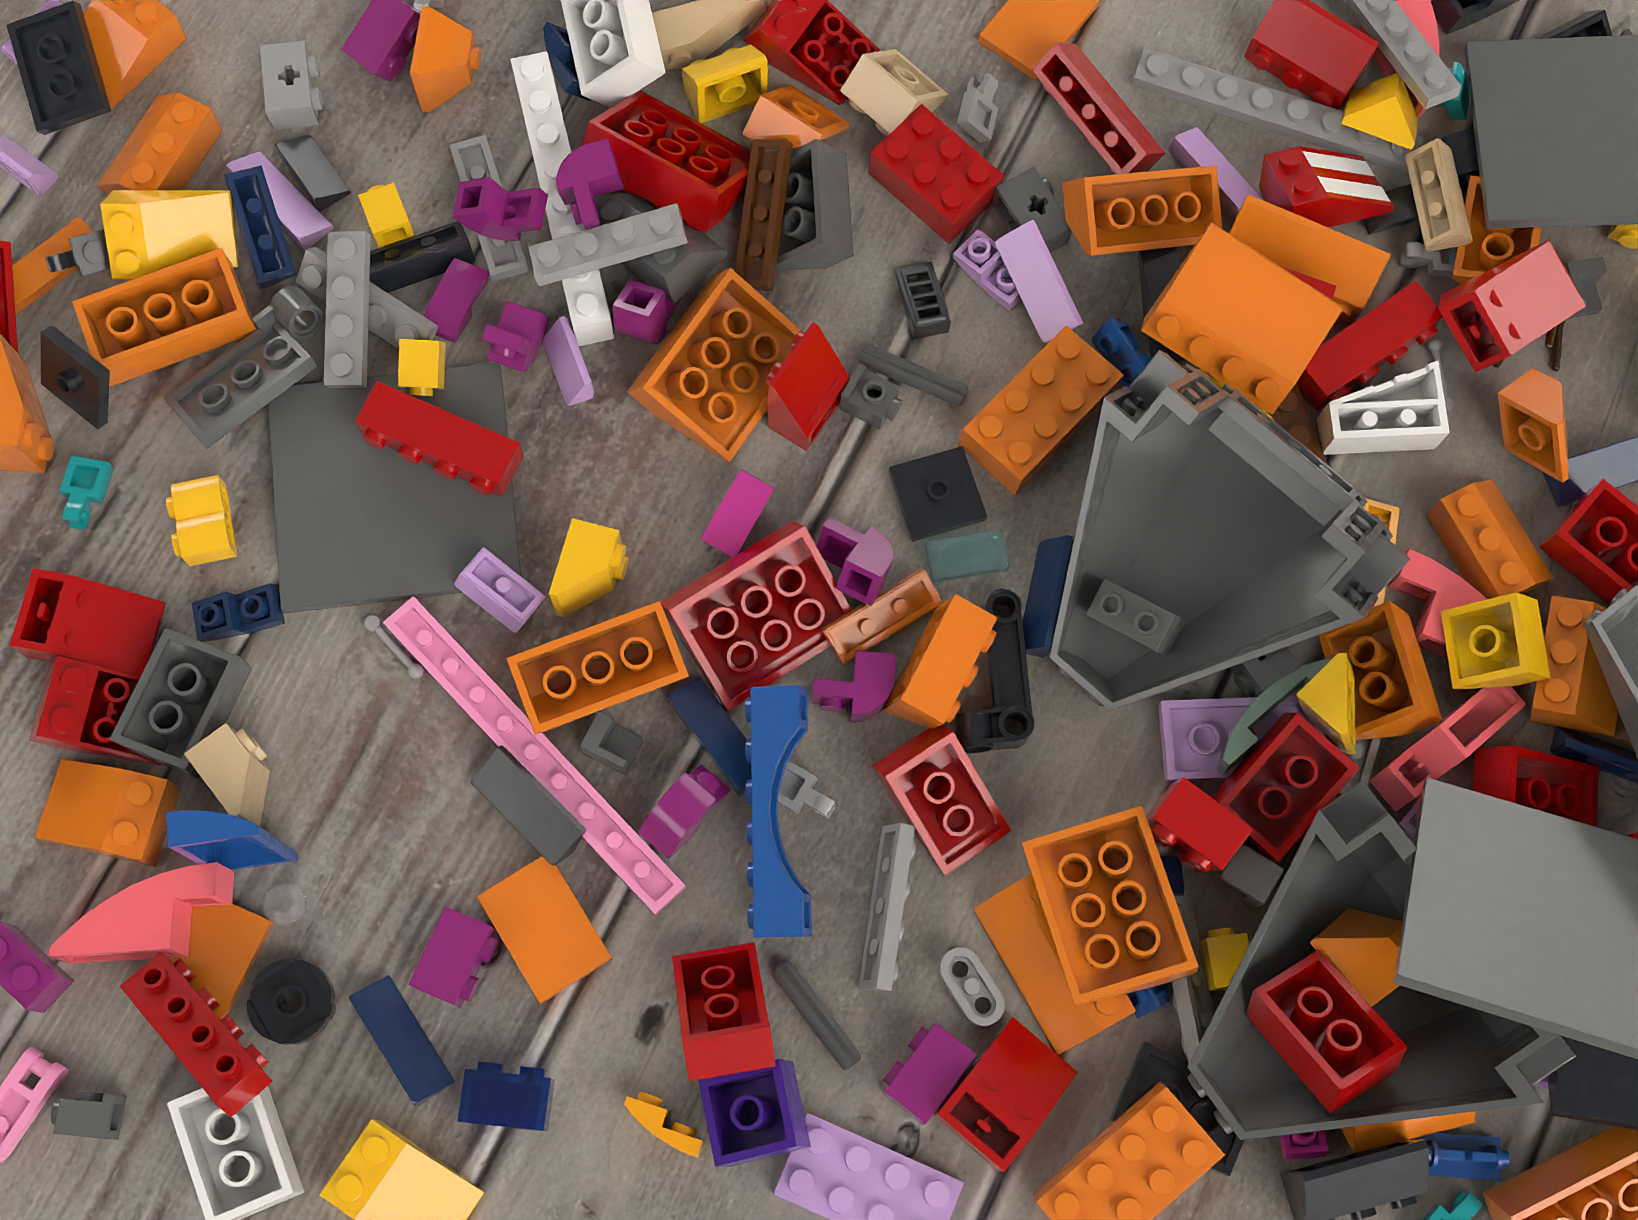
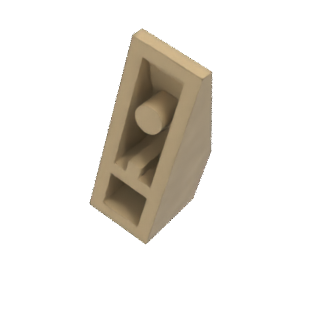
[652,0,767,70]

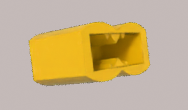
[166,475,237,567]

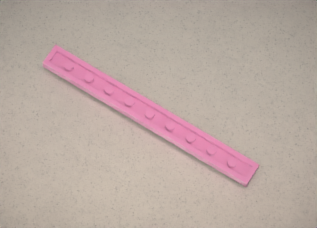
[383,596,686,916]

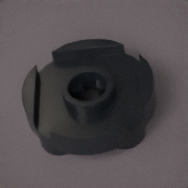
[247,959,336,1045]

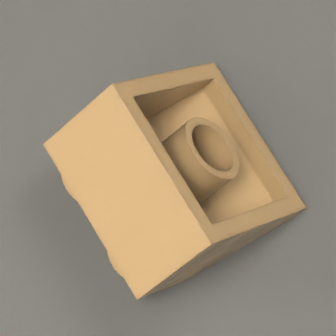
[840,49,949,136]
[184,723,270,826]

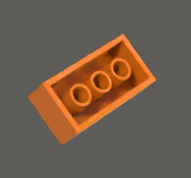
[72,248,257,387]
[958,326,1124,496]
[1032,1082,1225,1220]

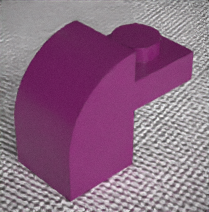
[556,138,624,230]
[452,177,548,241]
[613,280,682,345]
[482,301,550,372]
[816,517,894,606]
[811,651,897,723]
[638,764,731,859]

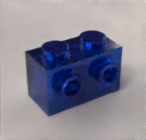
[457,1062,555,1132]

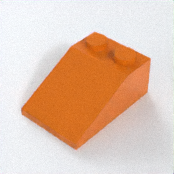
[84,0,187,109]
[0,334,54,473]
[34,759,181,867]

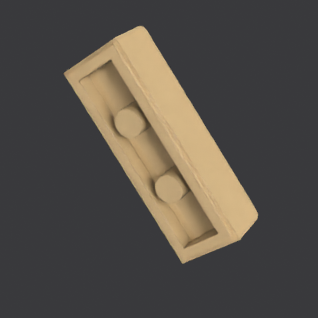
[1405,138,1473,252]

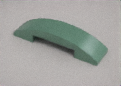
[1217,657,1334,775]

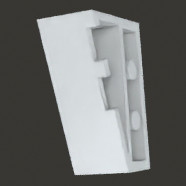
[1316,361,1450,455]

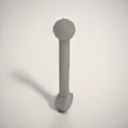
[1427,337,1454,413]
[364,615,424,679]

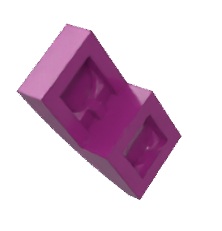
[424,258,489,343]

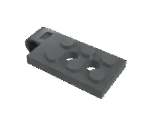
[164,286,324,449]

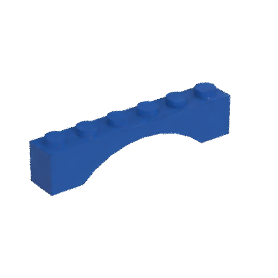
[745,685,812,938]

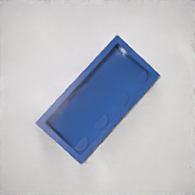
[166,810,298,870]

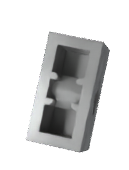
[259,40,323,131]

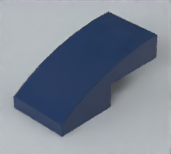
[543,22,591,101]

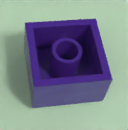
[698,1059,811,1167]

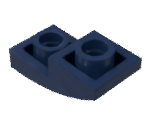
[191,583,285,642]

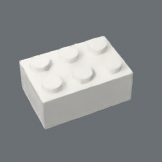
[561,0,666,108]
[167,1086,304,1220]

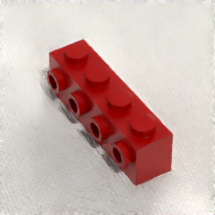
[1032,43,1166,175]
[1297,280,1443,410]
[355,381,524,497]
[119,951,273,1118]

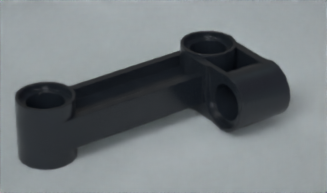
[955,588,1035,754]

